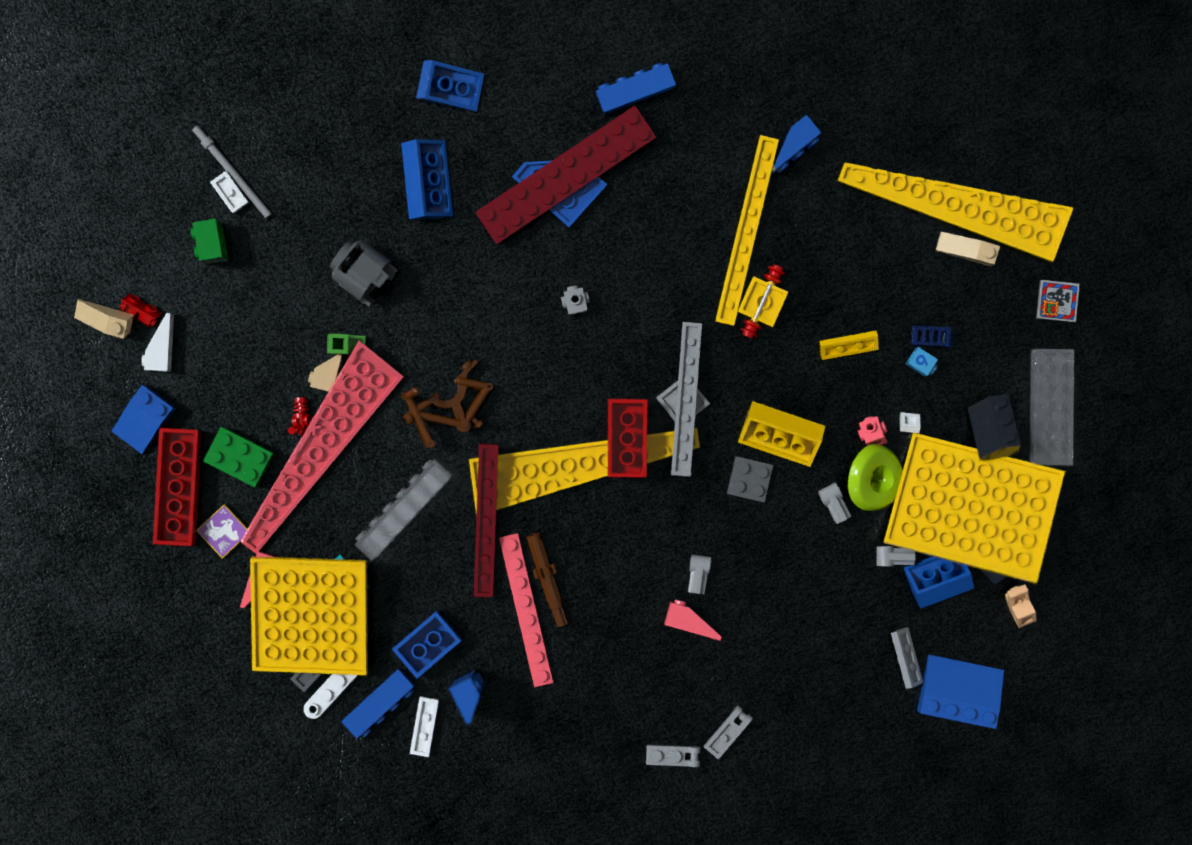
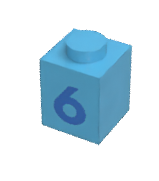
[906,347,938,376]

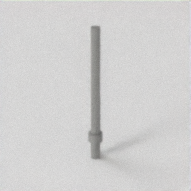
[192,125,272,218]

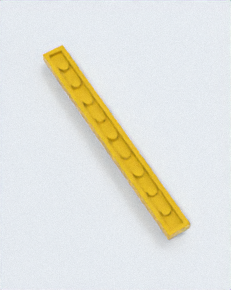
[715,135,779,326]

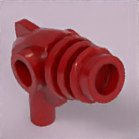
[288,397,312,436]

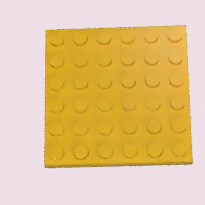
[250,557,368,675]

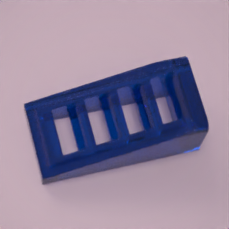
[911,326,952,347]

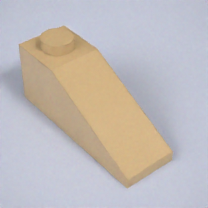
[936,232,1000,266]
[74,299,134,339]

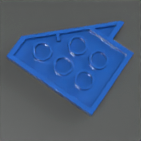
[512,161,607,228]

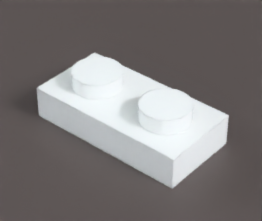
[210,171,249,214]

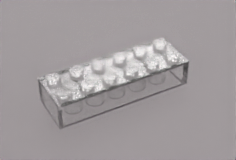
[1030,349,1074,465]
[355,459,454,561]

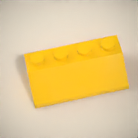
[738,401,825,467]

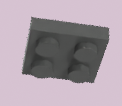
[727,456,773,502]

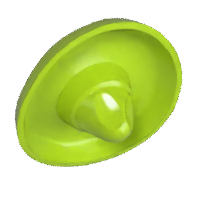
[848,444,903,511]

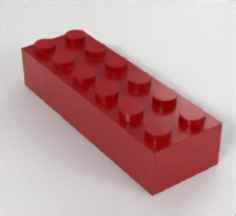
[153,428,202,546]

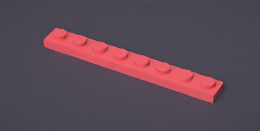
[499,533,553,687]

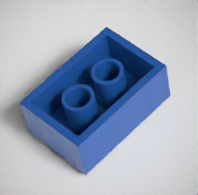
[392,610,462,678]

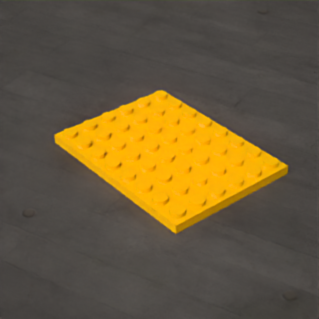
[884,433,1065,583]

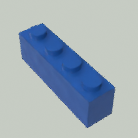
[596,63,676,115]
[341,668,415,738]

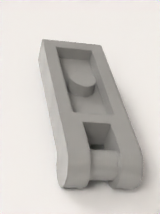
[704,705,753,759]
[646,745,700,767]

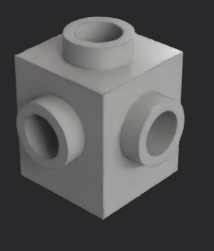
[561,285,589,315]

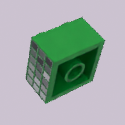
[191,219,228,264]

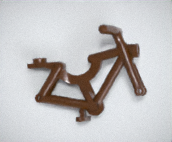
[401,359,493,448]

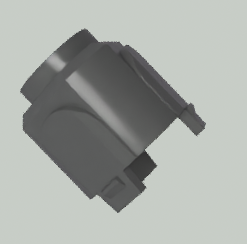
[330,240,398,306]

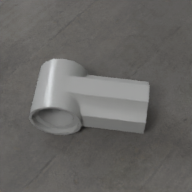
[818,483,851,524]
[876,546,915,566]
[688,555,711,594]

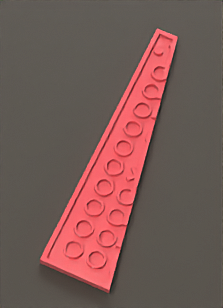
[241,341,403,554]

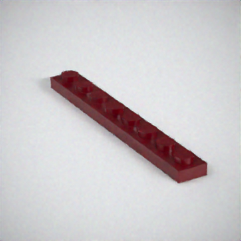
[474,443,498,597]

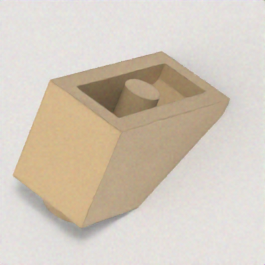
[308,354,344,391]

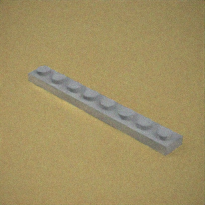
[671,322,702,477]

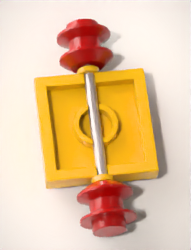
[737,264,788,339]

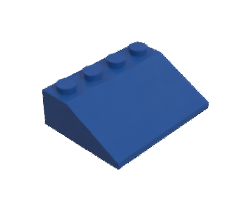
[917,654,1004,729]

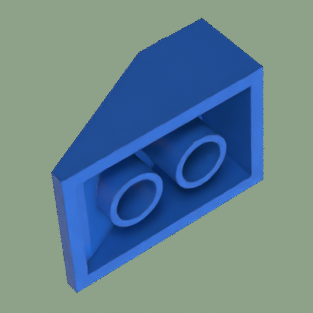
[416,60,484,111]
[112,385,177,454]

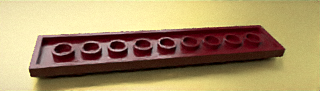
[475,106,656,245]

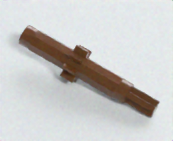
[527,532,568,627]

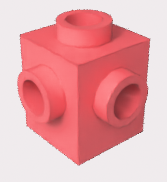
[858,416,887,446]

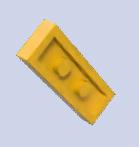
[820,331,879,360]

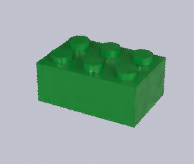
[203,427,275,487]

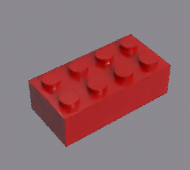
[607,399,647,477]

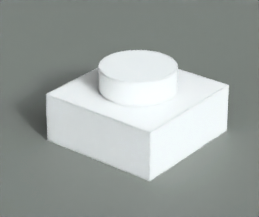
[900,412,920,433]

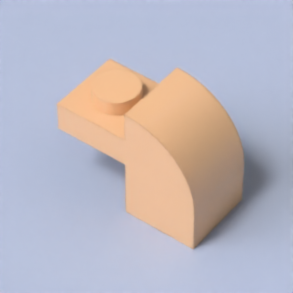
[1005,585,1036,628]

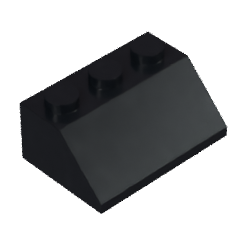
[968,394,1021,460]

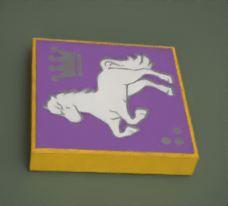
[196,504,248,558]

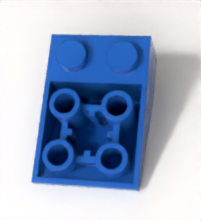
[771,115,821,174]

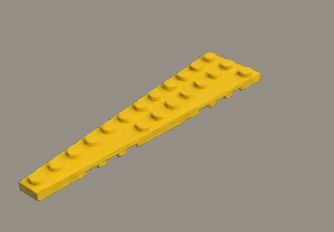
[838,163,1073,262]
[469,428,700,516]

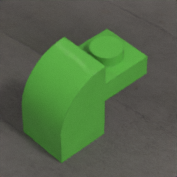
[327,334,365,355]

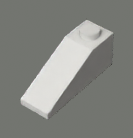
[142,313,174,372]

